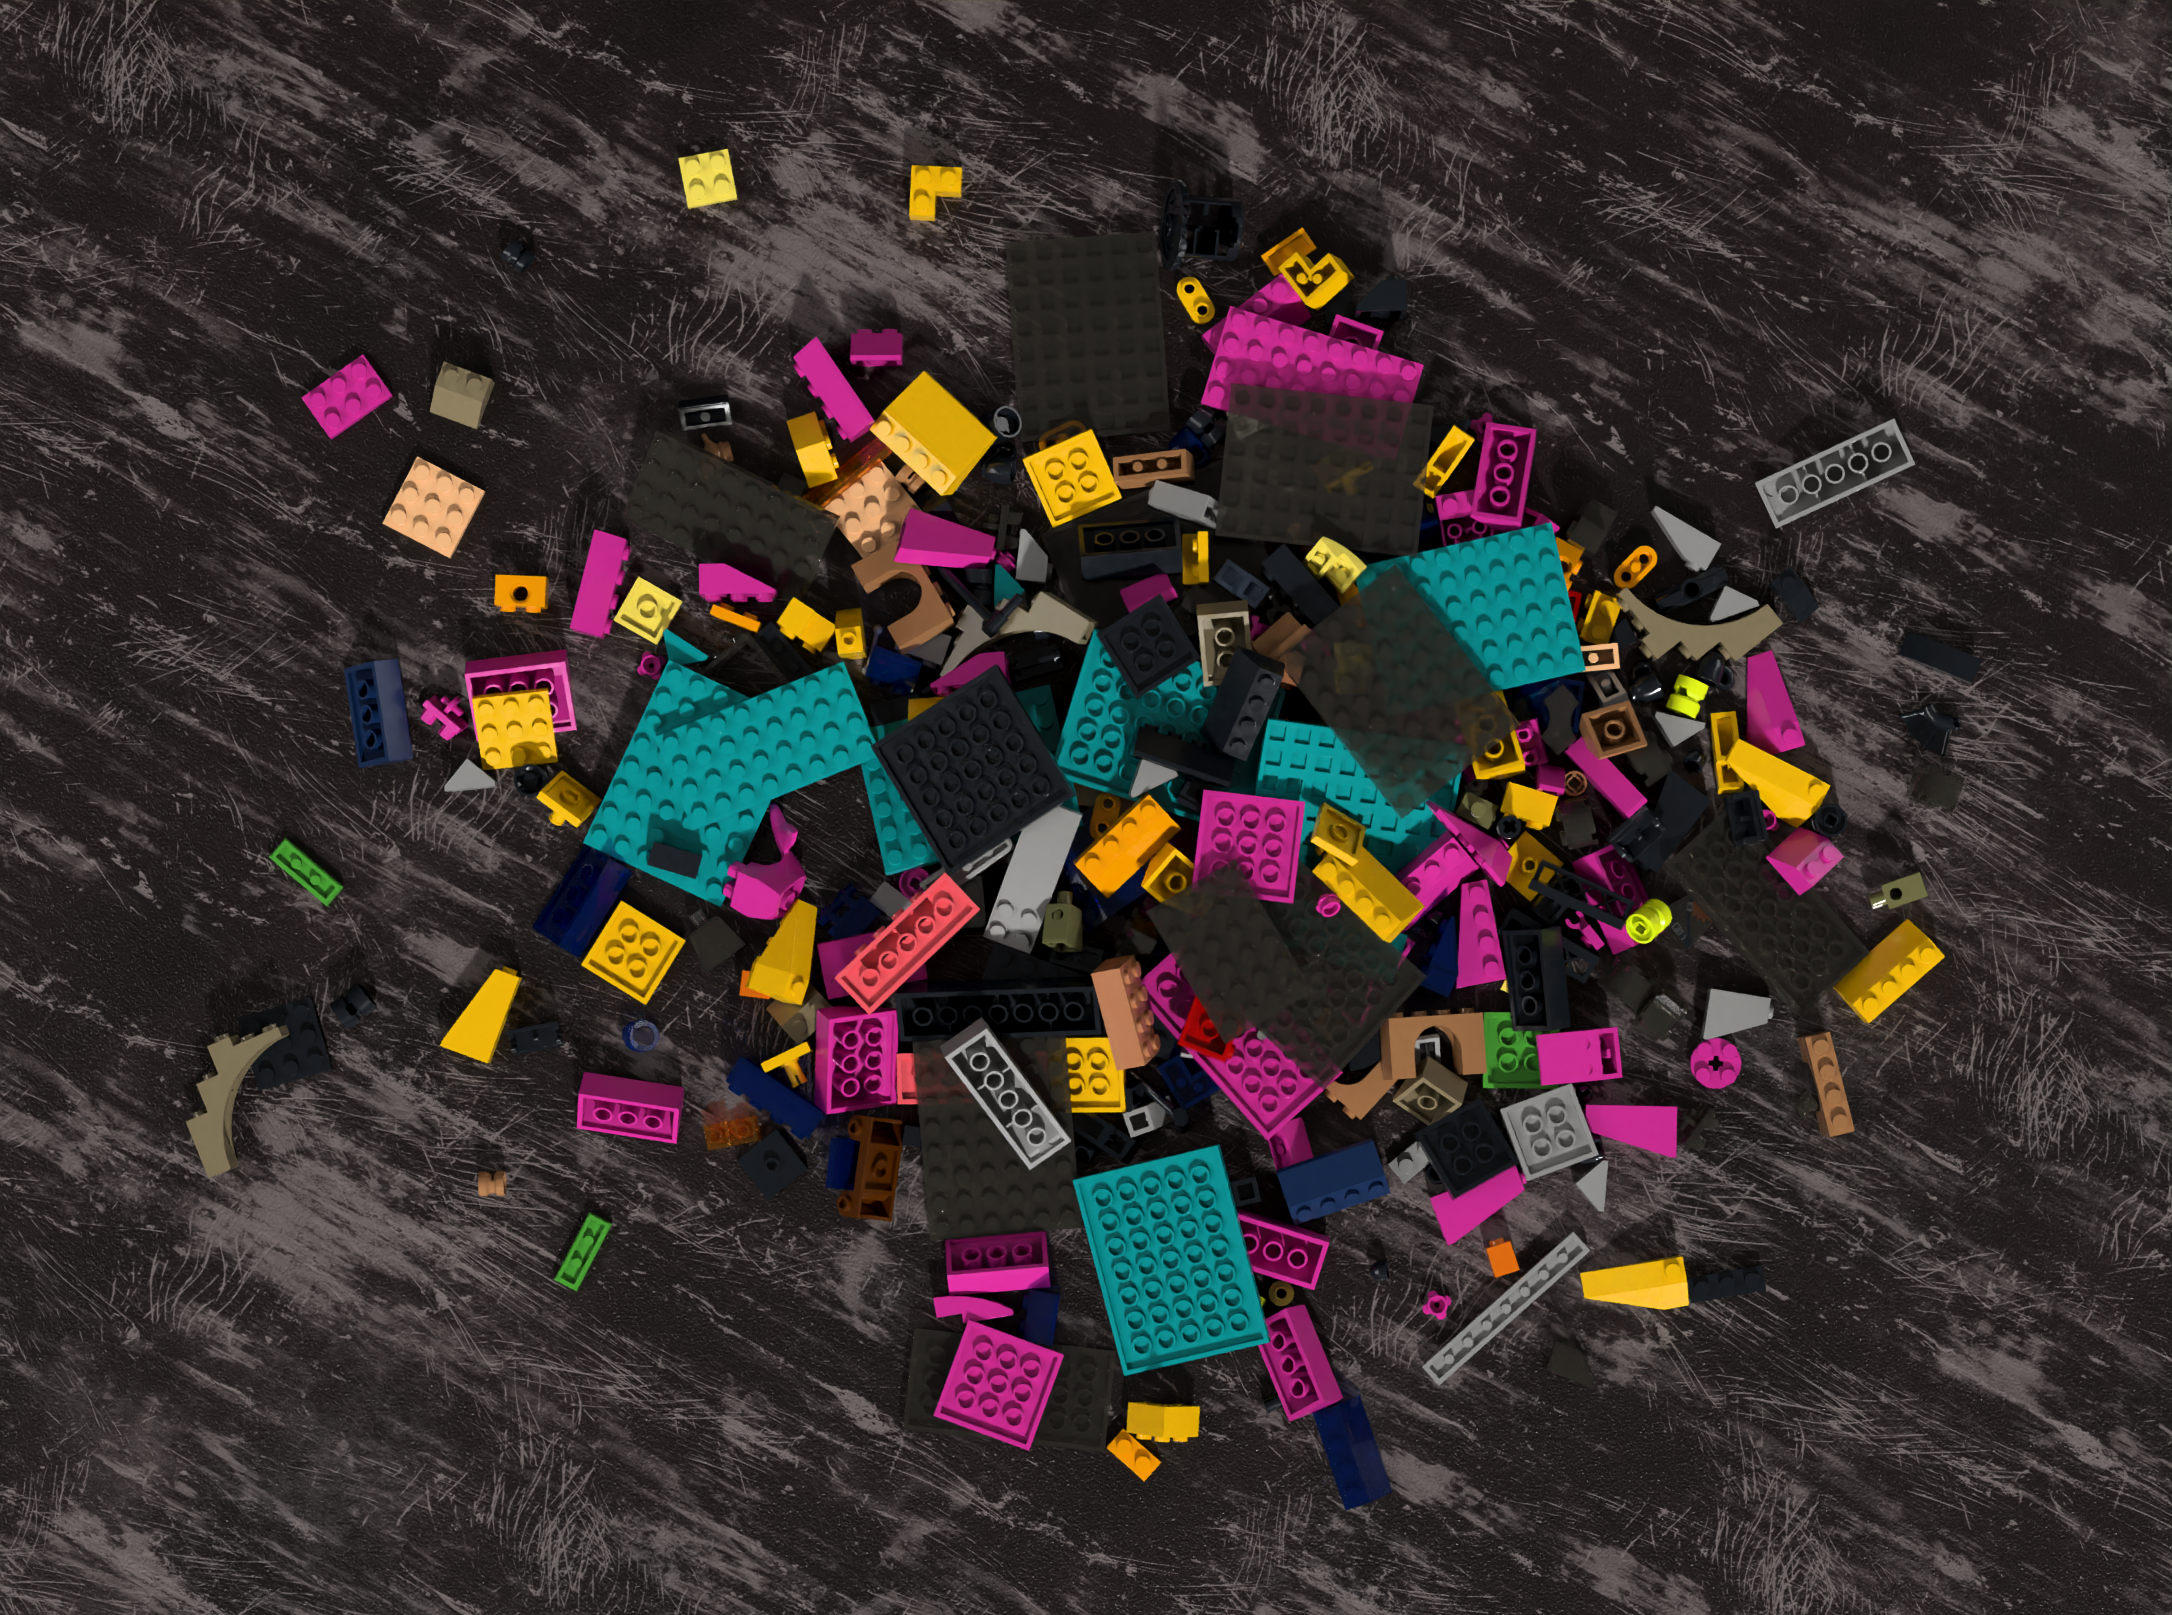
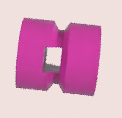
[899,868,930,899]

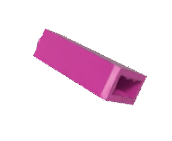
[893,508,997,569]
[1563,735,1648,820]
[1582,1104,1677,1158]
[1429,1166,1527,1246]

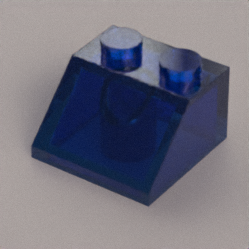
[865,645,924,697]
[825,1136,860,1190]
[1019,1289,1060,1346]

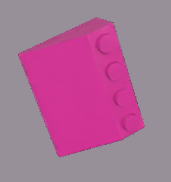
[464,649,577,742]
[815,1006,898,1114]

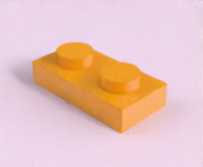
[1261,227,1317,277]
[710,602,762,633]
[1106,1428,1161,1481]

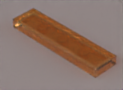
[802,437,893,515]

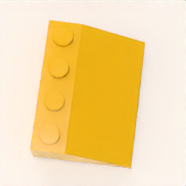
[869,371,997,496]

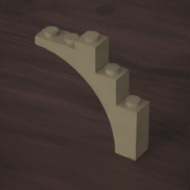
[1615,587,1783,661]
[940,591,1099,677]
[186,1023,290,1178]

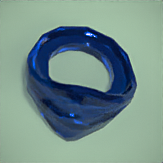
[622,1019,660,1053]

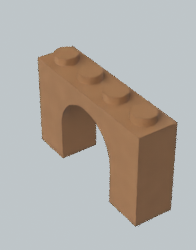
[851,538,956,655]
[1305,1006,1398,1120]
[1379,1008,1487,1080]
[1797,1031,1855,1137]

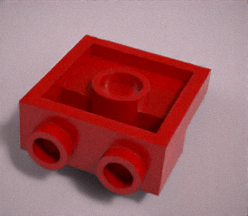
[1177,996,1245,1063]

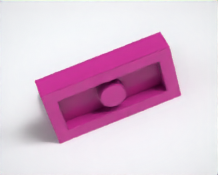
[1120,574,1178,613]
[1268,1117,1314,1170]

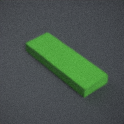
[269,838,344,906]
[554,1212,613,1291]

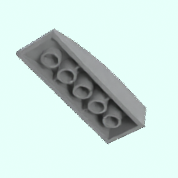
[1755,418,1915,528]
[983,805,1083,954]
[940,1017,1071,1170]

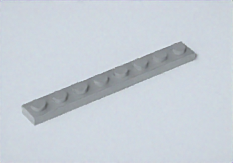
[1422,1231,1590,1385]

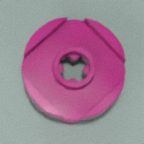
[1690,1038,1741,1089]

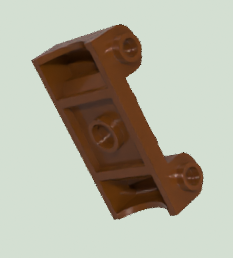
[837,1115,906,1222]

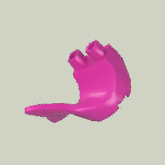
[722,803,806,920]

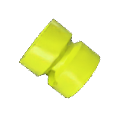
[1665,674,1709,720]
[1626,899,1672,944]

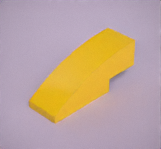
[1412,425,1475,498]
[1710,711,1744,794]

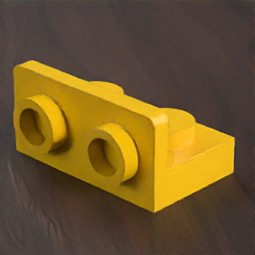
[1182,531,1209,585]
[1576,590,1620,645]

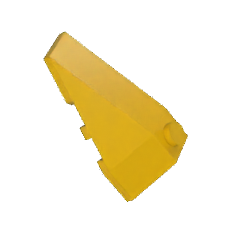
[1725,738,1830,828]
[1141,842,1247,930]
[745,899,817,1005]
[1580,1255,1689,1310]

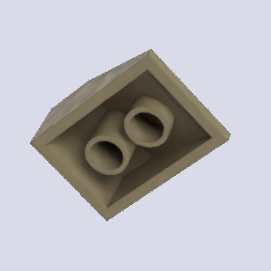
[1197,600,1252,686]

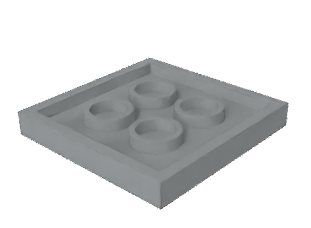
[1500,1083,1599,1182]

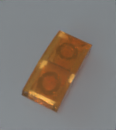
[703,1115,761,1151]

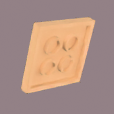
[383,457,485,559]
[820,457,922,559]

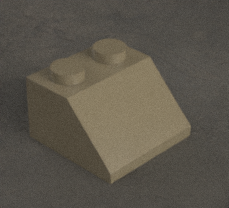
[430,362,495,429]
[766,981,833,1045]
[1393,1056,1468,1126]

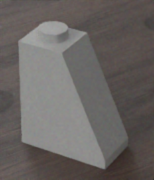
[1148,480,1227,531]
[1700,989,1774,1040]

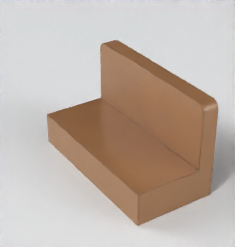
[1251,612,1311,660]

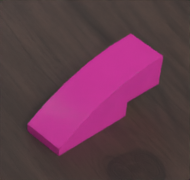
[1534,764,1565,796]
[933,1295,1014,1324]

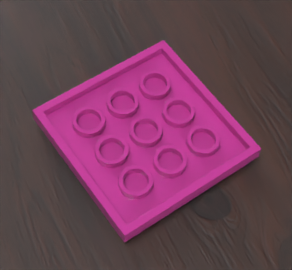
[1191,790,1305,903]
[933,1320,1064,1451]

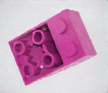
[1433,489,1493,547]
[699,563,779,603]
[930,651,1011,697]
[1536,1027,1623,1086]

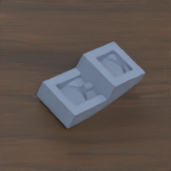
[1211,558,1270,609]

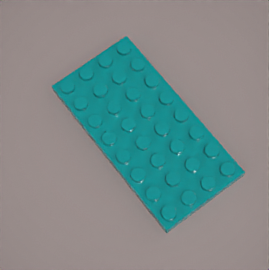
[655,661,877,831]

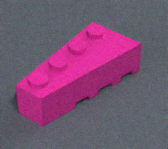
[1454,879,1506,989]

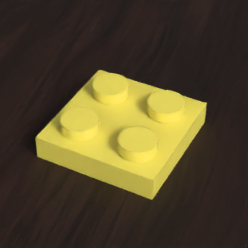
[678,149,738,209]
[614,576,683,645]

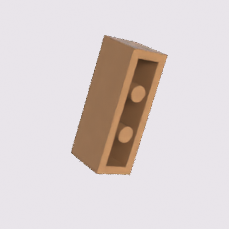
[1113,449,1195,489]

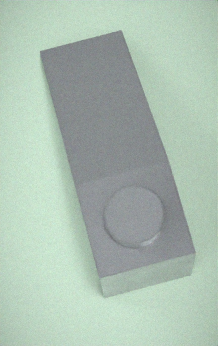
[1651,506,1721,573]

